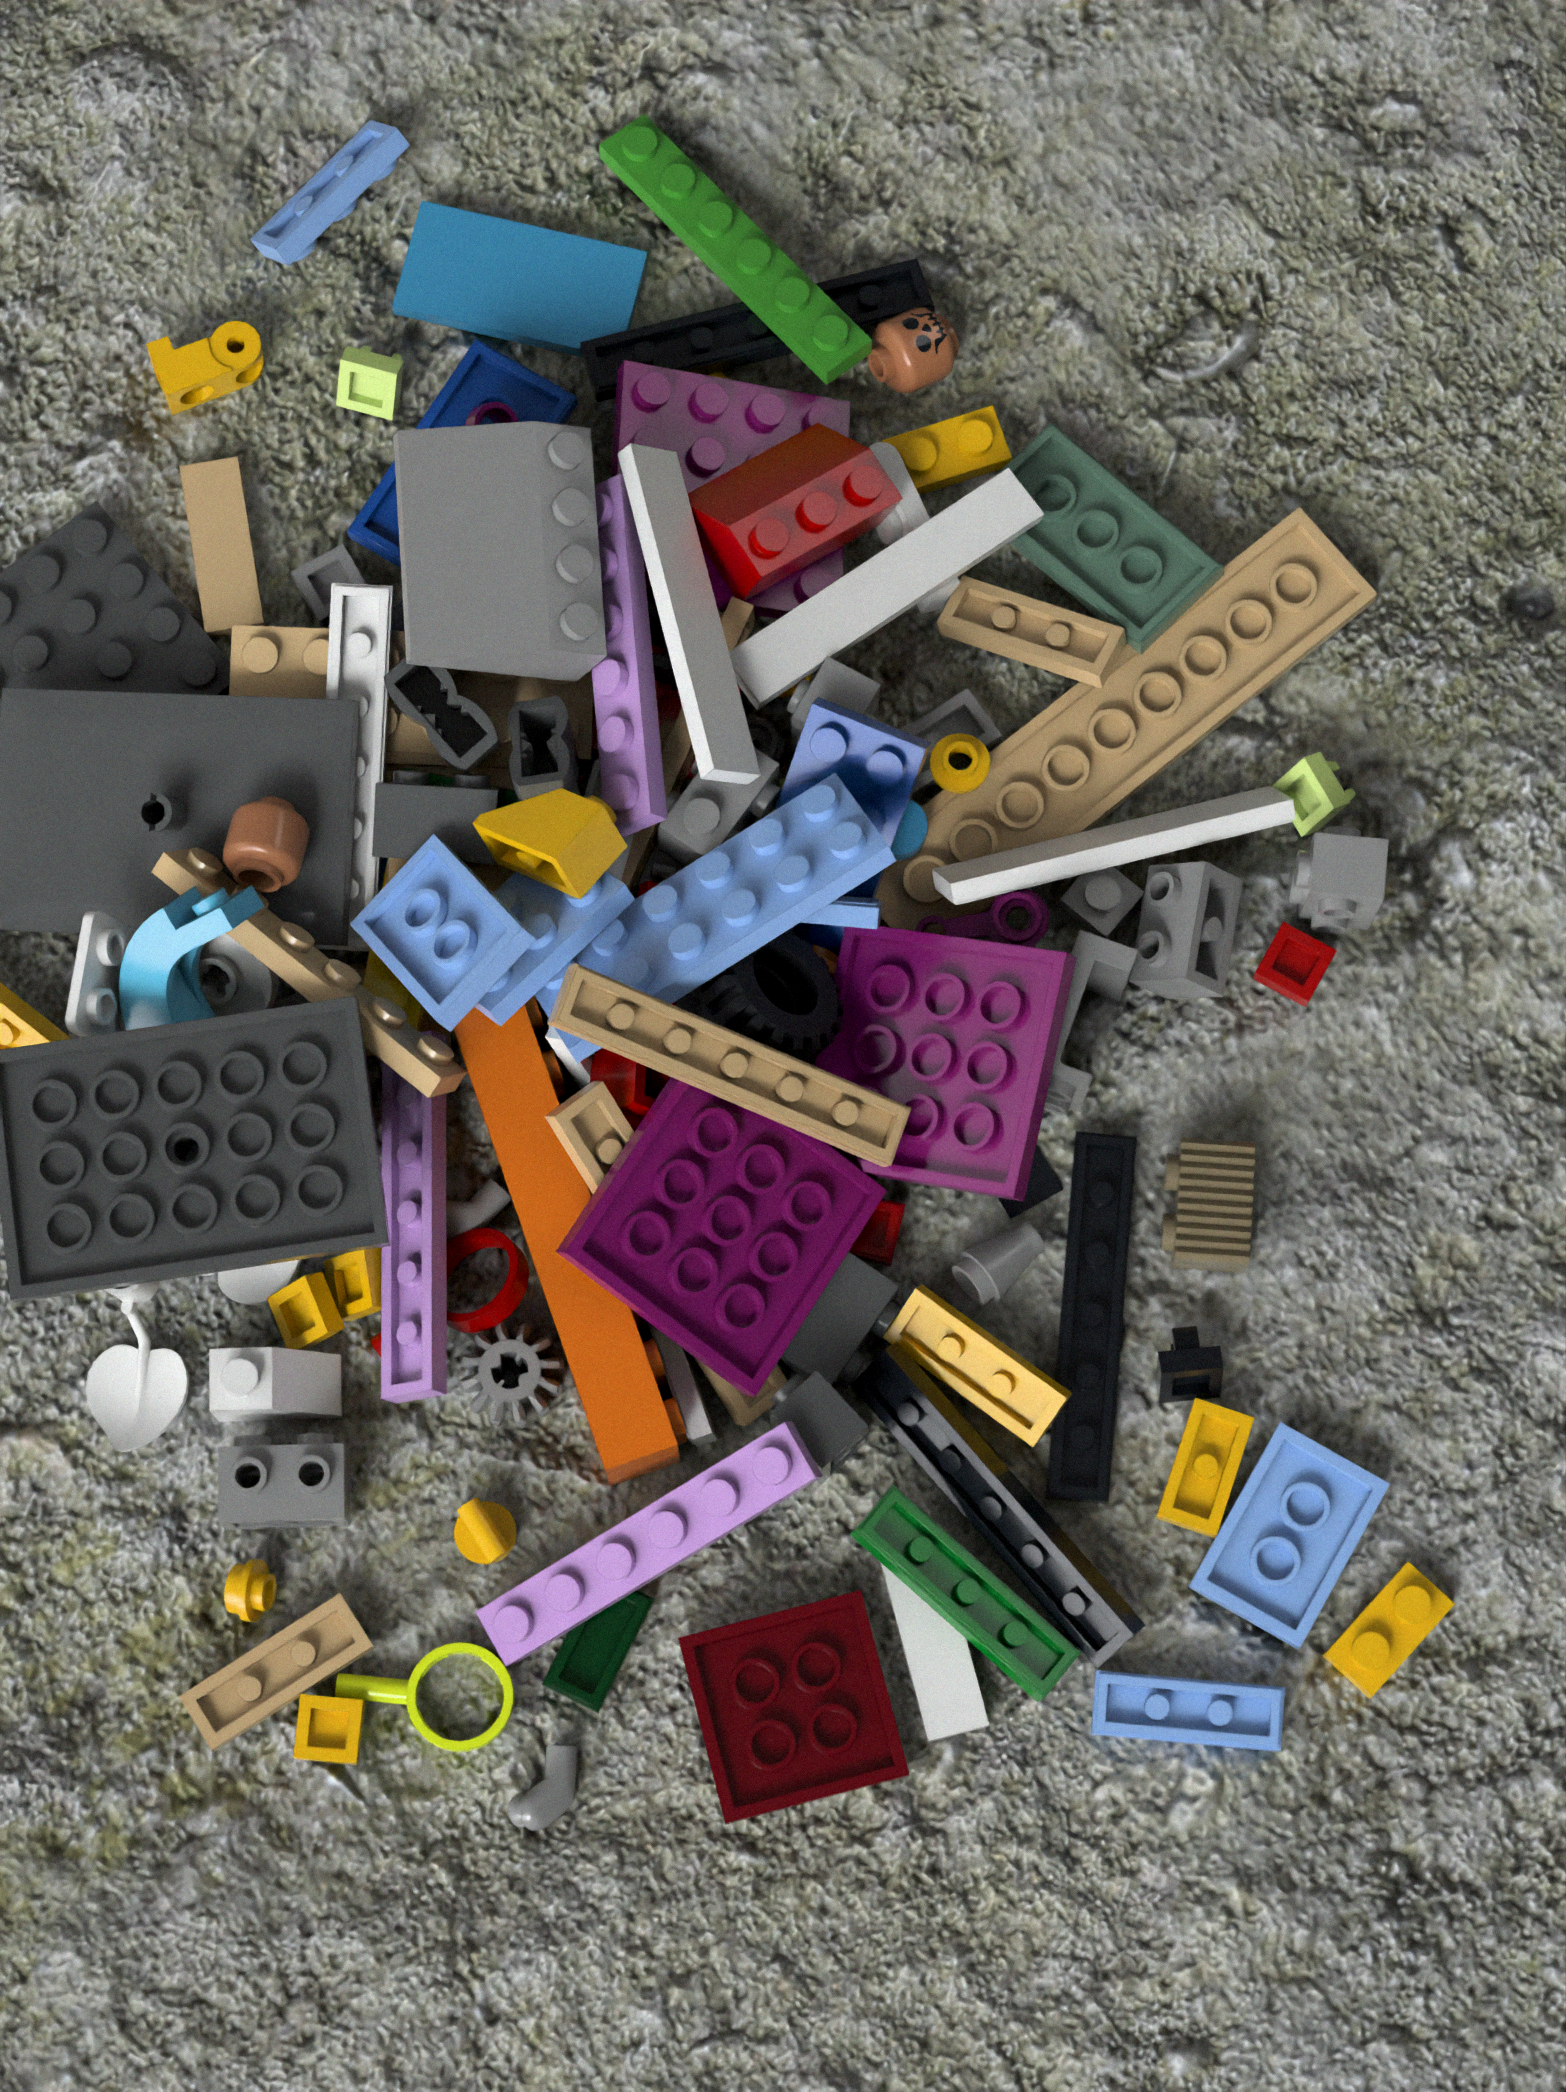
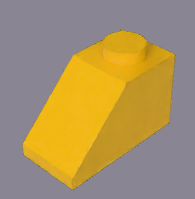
[472,788,628,899]

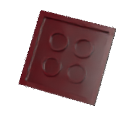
[678,1590,910,1825]

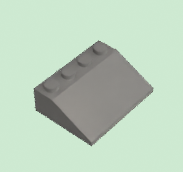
[393,421,607,682]

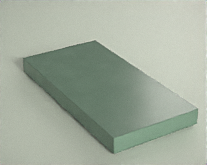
[995,422,1224,655]

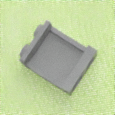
[1044,930,1138,1115]

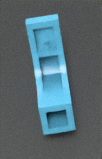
[119,885,265,1030]

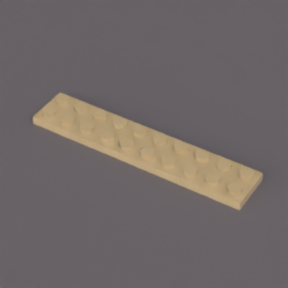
[875,507,1378,935]

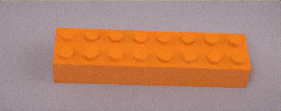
[453,996,688,1486]

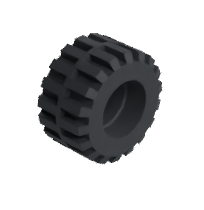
[676,928,844,1063]

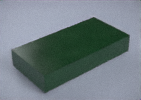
[542,1590,655,1714]

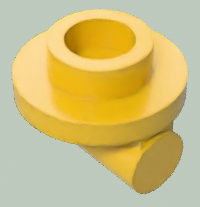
[454,1497,517,1565]

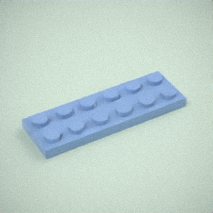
[535,773,896,1064]

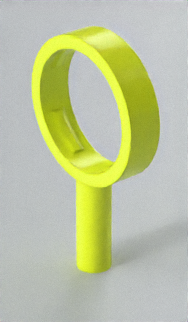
[335,1642,515,1752]

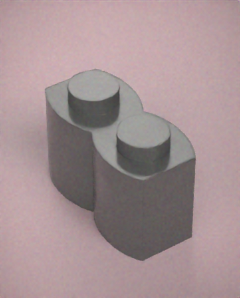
[384,657,501,774]
[508,696,581,802]

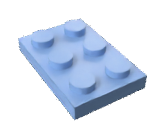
[350,833,536,1032]
[474,871,635,1027]
[1188,1422,1390,1649]

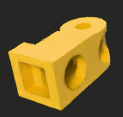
[146,321,265,415]

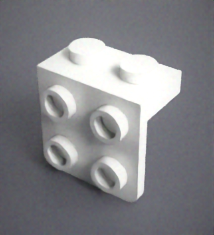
[65,911,137,1039]

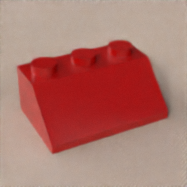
[687,423,903,601]

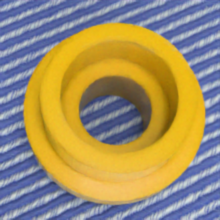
[930,733,990,794]
[224,1559,277,1623]

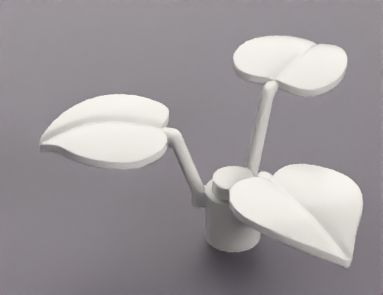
[86,1259,302,1452]

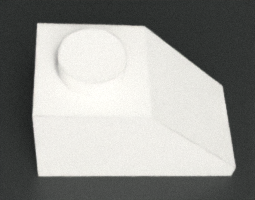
[209,1347,343,1422]

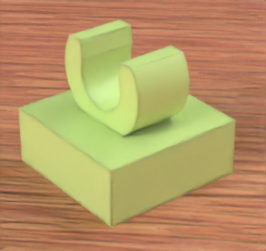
[336,345,404,421]
[1272,752,1356,837]

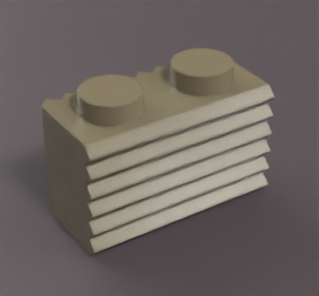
[1160,1137,1256,1274]

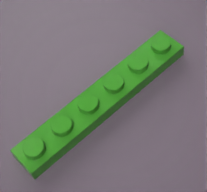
[599,114,872,385]

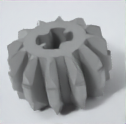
[459,1322,564,1428]

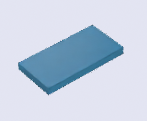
[392,201,648,357]

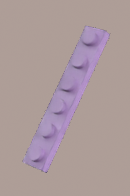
[591,474,668,838]
[381,1030,447,1404]
[476,1421,823,1667]

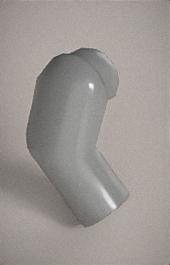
[446,1179,512,1239]
[508,1745,578,1831]

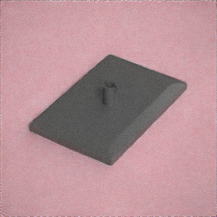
[0,688,360,946]
[0,996,391,1303]

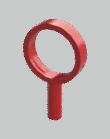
[370,1228,529,1357]

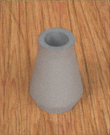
[952,1221,1045,1306]

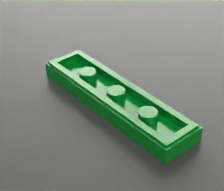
[850,1485,1081,1702]

